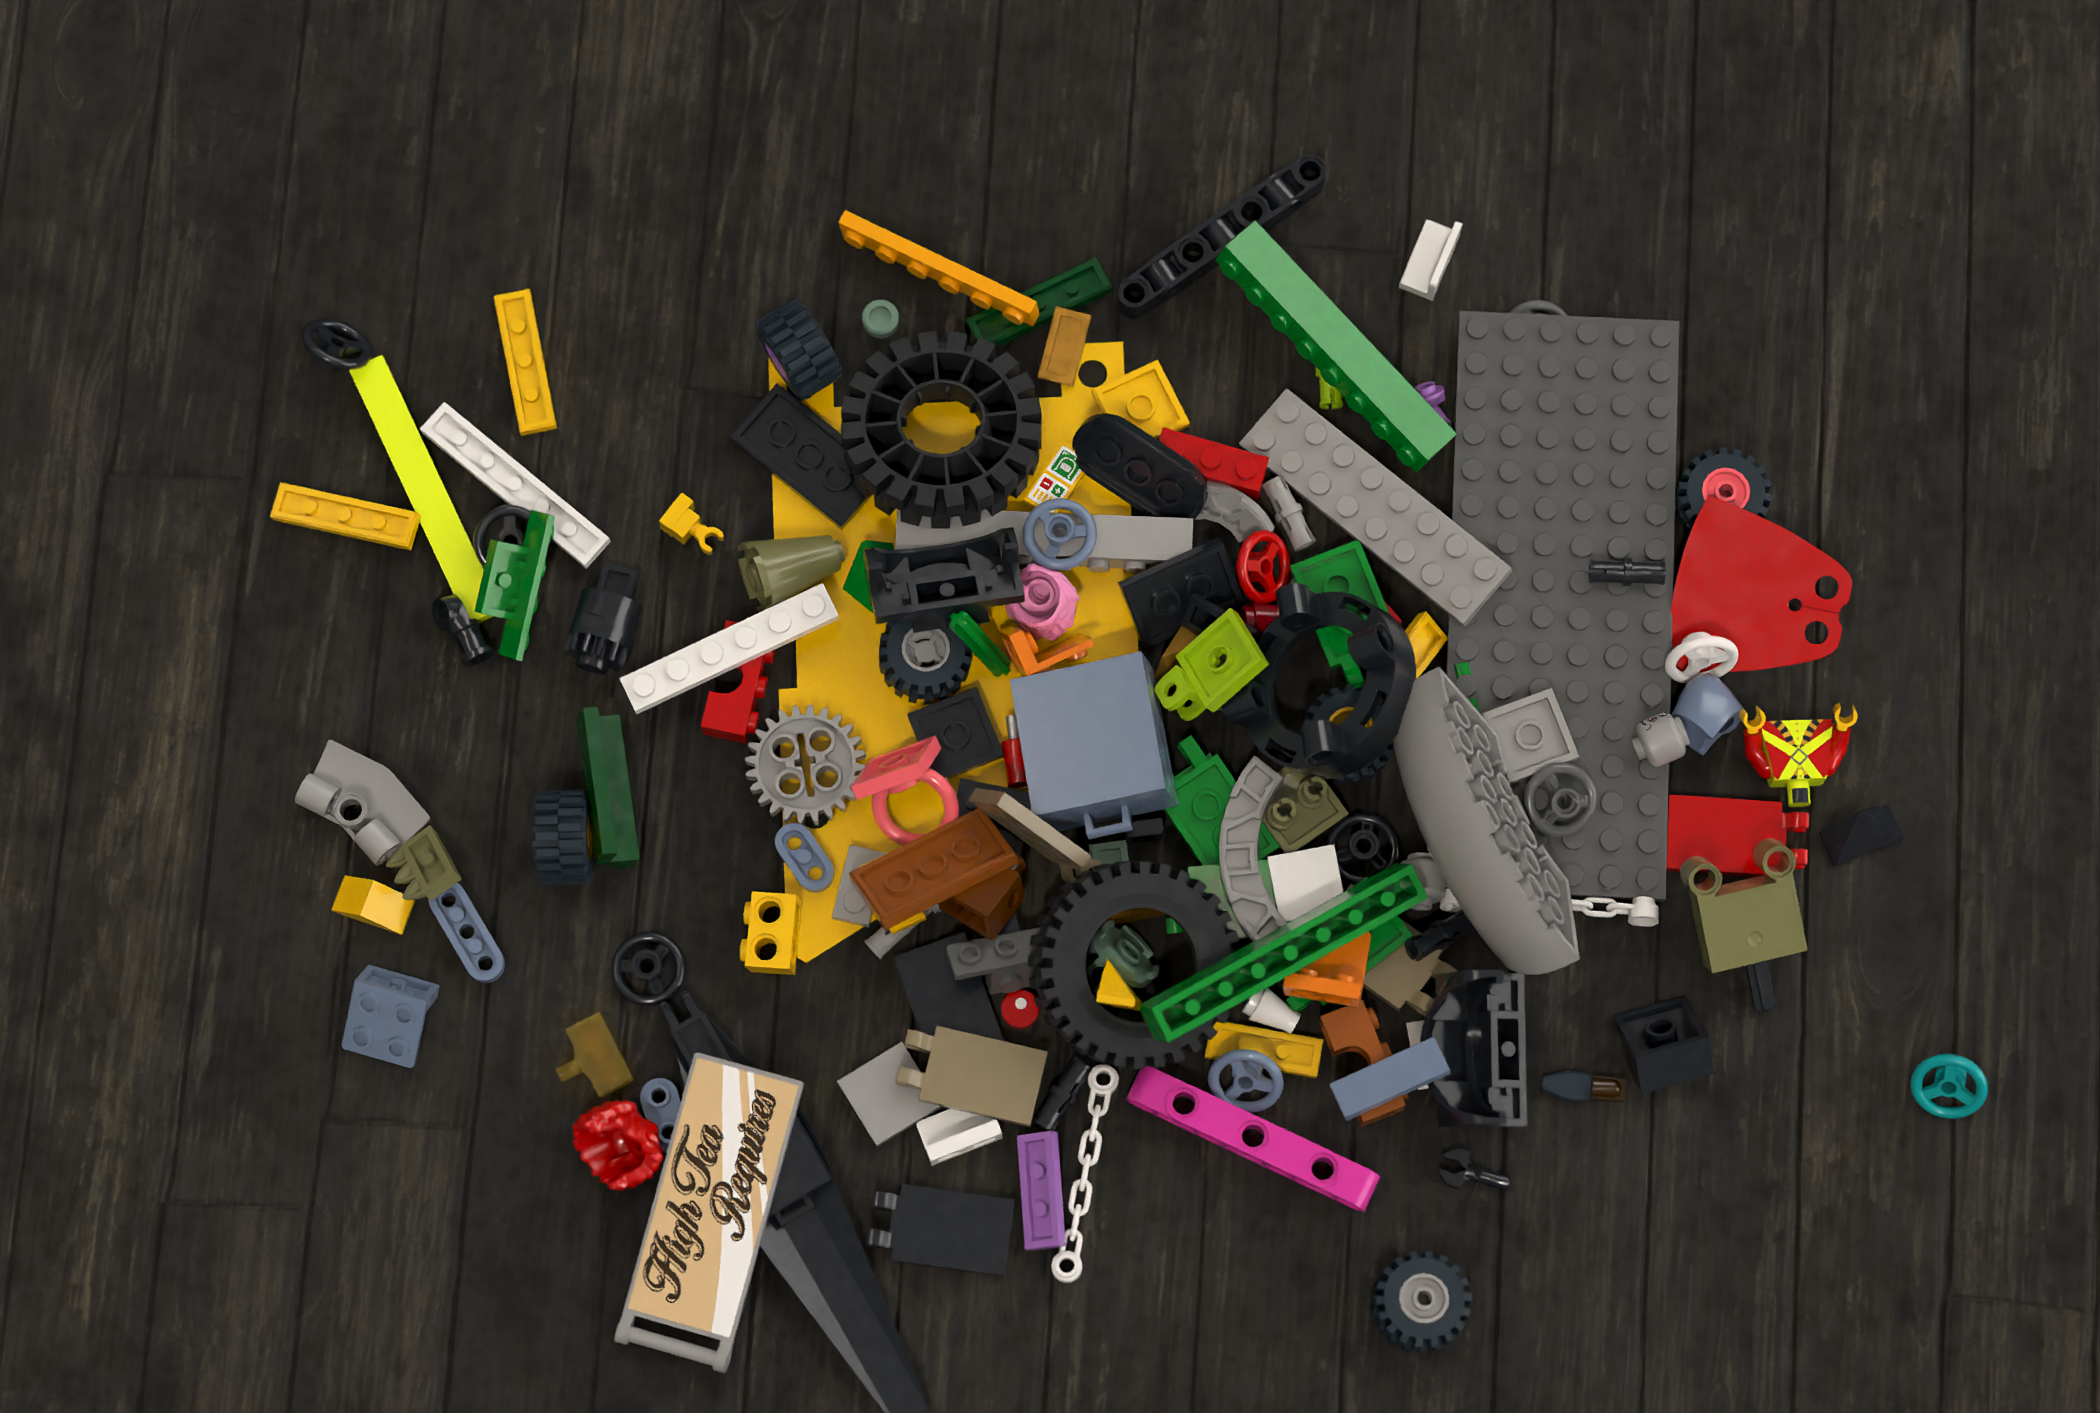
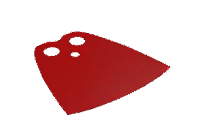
[1670,496,1852,672]

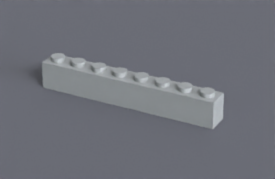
[895,509,1193,574]

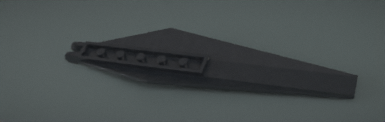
[658,989,929,1413]

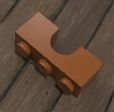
[1318,1000,1409,1127]

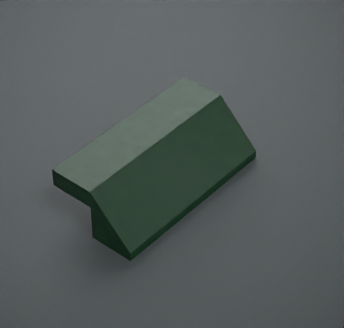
[576,707,640,869]

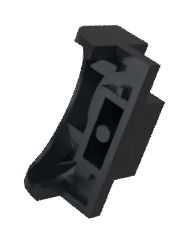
[863,527,1025,633]
[1420,970,1527,1128]

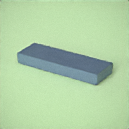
[1330,1037,1451,1121]

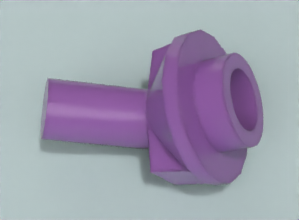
[1414,381,1452,427]

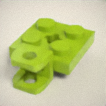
[1154,608,1269,721]

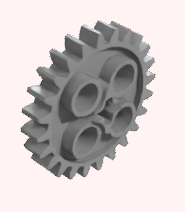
[745,704,866,826]

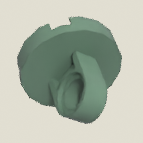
[1086,920,1159,993]

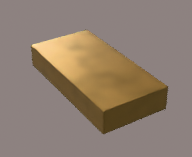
[1037,306,1092,387]

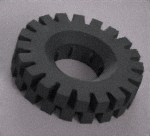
[841,331,1042,529]

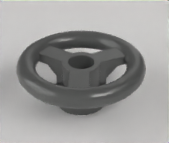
[1524,763,1597,837]

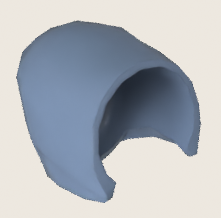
[1671,673,1743,755]

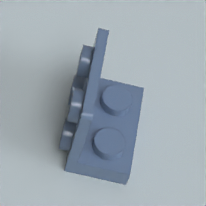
[342,964,440,1068]

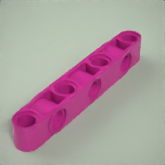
[1126,1066,1380,1212]

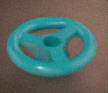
[1911,1054,1988,1119]

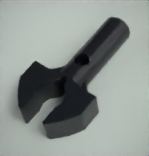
[1438,1148,1511,1190]

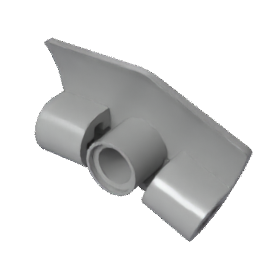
[295,740,430,865]

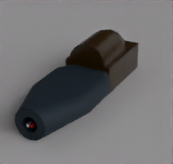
[1541,1070,1626,1103]

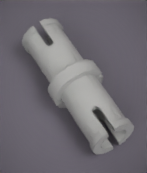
[1262,475,1316,551]

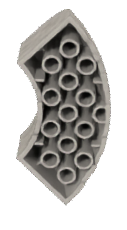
[1393,667,1580,975]

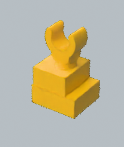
[659,493,724,555]

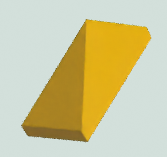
[1096,959,1142,1011]

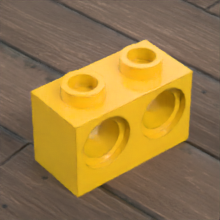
[740,892,802,975]

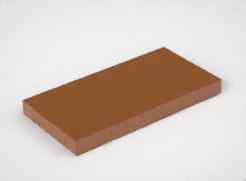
[849,808,1018,930]

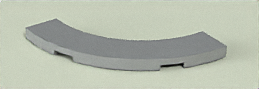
[1219,755,1287,942]

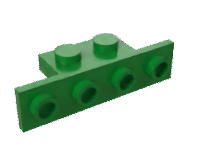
[474,510,555,661]

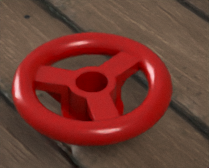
[1236,530,1290,604]

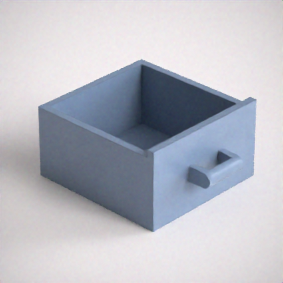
[1010,651,1179,839]

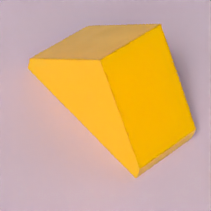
[331,875,416,935]

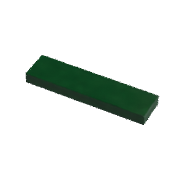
[966,257,1112,347]

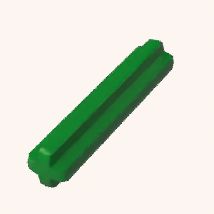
[949,611,1011,677]

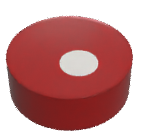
[1001,990,1039,1029]

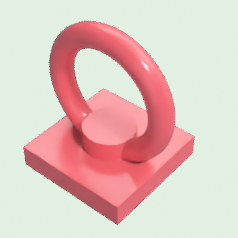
[851,735,959,846]

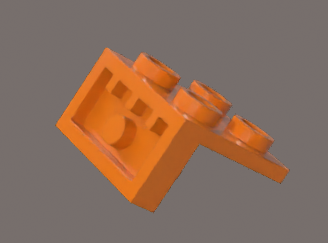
[998,625,1094,676]
[1283,932,1371,1008]

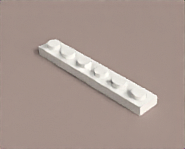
[420,402,611,569]
[620,583,839,714]

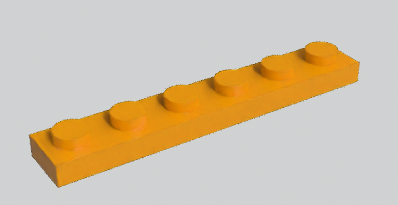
[838,210,1040,326]

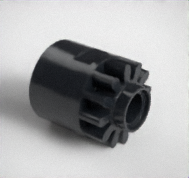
[563,588,643,675]

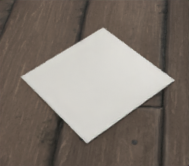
[1267,844,1343,921]

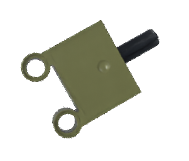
[1680,838,1808,1012]

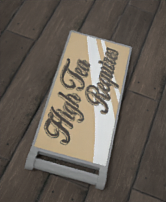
[615,1053,804,1373]

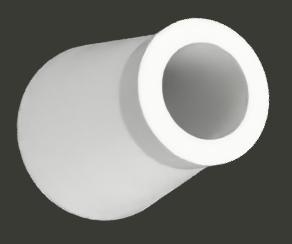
[1242,987,1301,1034]

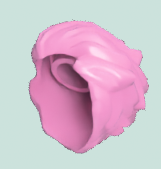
[1005,562,1080,641]

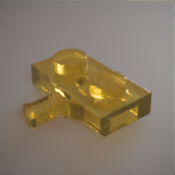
[555,1012,634,1098]

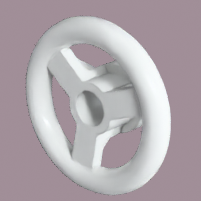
[1665,632,1738,684]

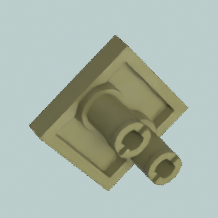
[1262,767,1349,854]

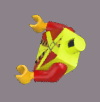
[1739,703,1857,807]

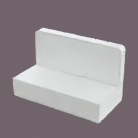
[1399,219,1462,301]
[916,1109,1003,1166]

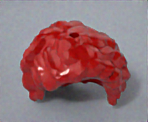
[572,1100,663,1191]

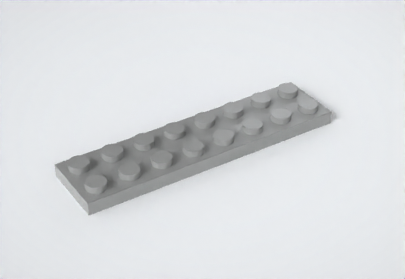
[1239,388,1512,627]

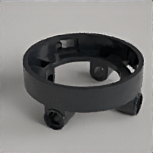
[1221,583,1416,779]

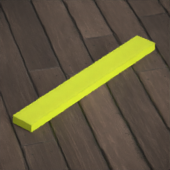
[349,355,493,622]

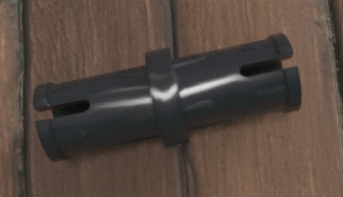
[1588,558,1666,587]
[1405,909,1475,962]
[1032,1057,1092,1131]

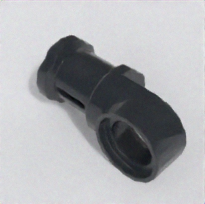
[431,594,494,667]

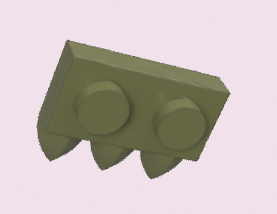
[386,825,462,901]

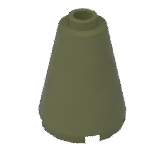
[738,535,845,613]

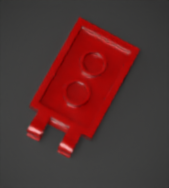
[1666,794,1809,877]

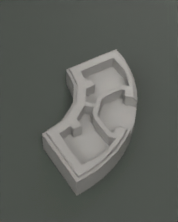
[1190,480,1275,542]

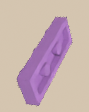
[1017,1131,1066,1251]

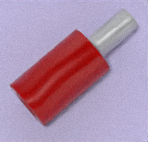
[1002,715,1028,789]

